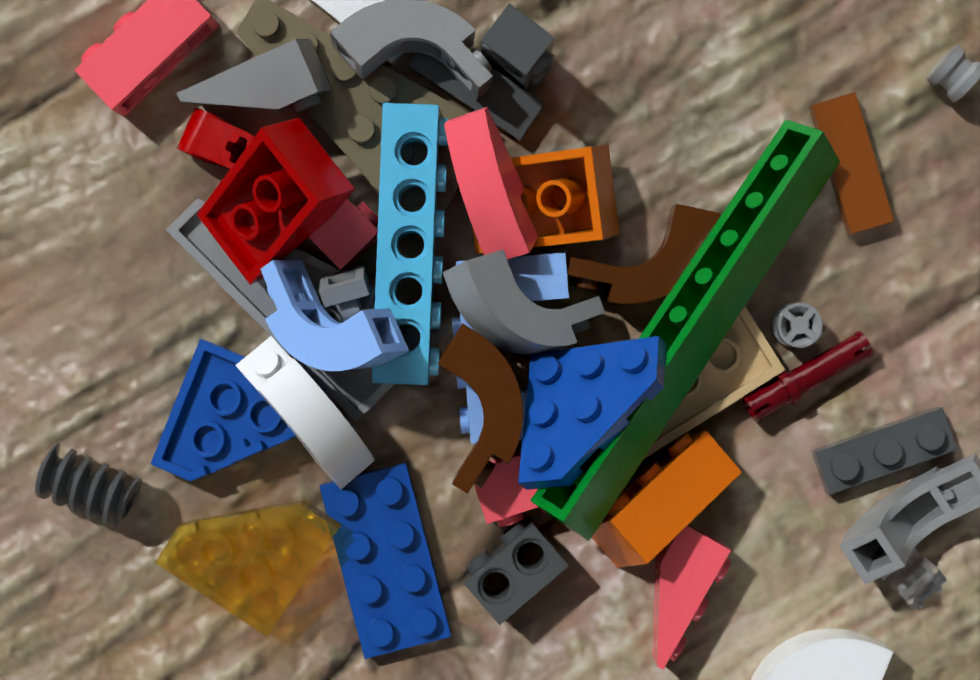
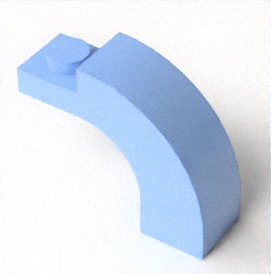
[260,260,409,371]

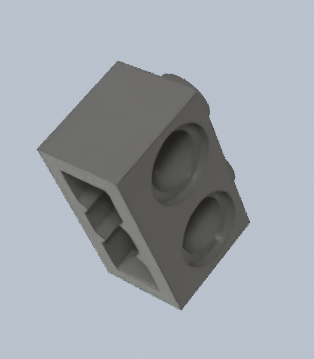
[481,3,556,90]
[464,518,569,625]

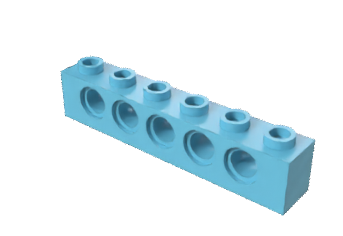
[372,103,449,385]

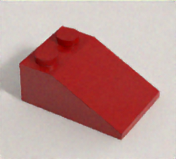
[196,117,355,285]

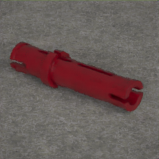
[742,331,874,423]

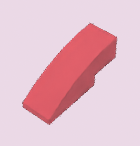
[444,107,538,260]

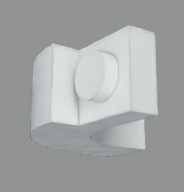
[236,336,375,490]
[751,628,893,680]

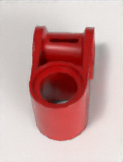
[177,107,254,170]

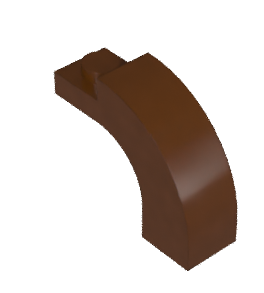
[567,204,721,305]
[437,323,523,494]

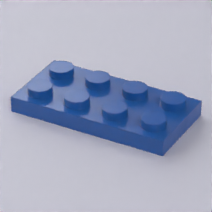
[319,462,452,659]

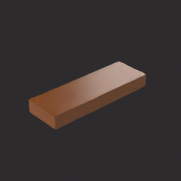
[809,92,894,235]

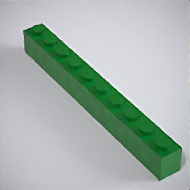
[530,119,840,541]

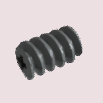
[35,443,143,528]

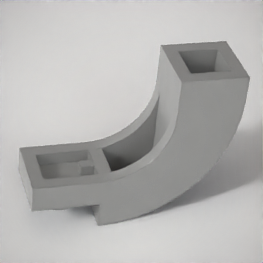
[330,0,493,101]
[442,249,605,355]
[840,453,980,584]

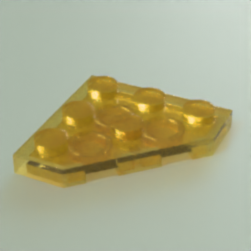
[155,500,342,637]

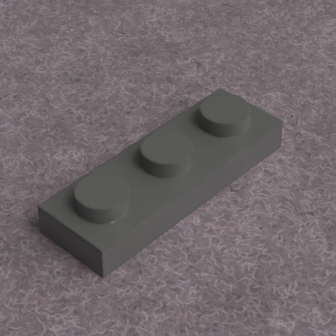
[811,407,958,495]

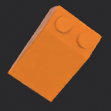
[472,144,620,254]

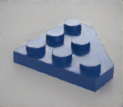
[518,336,666,490]
[151,339,326,481]

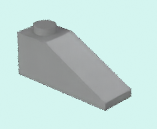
[177,39,332,113]

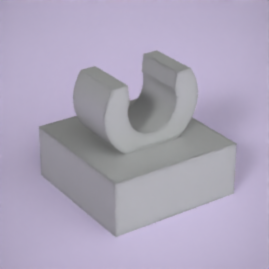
[319,265,369,321]

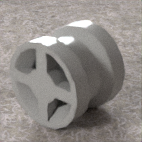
[926,44,980,102]
[770,303,823,348]

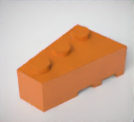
[592,431,742,568]

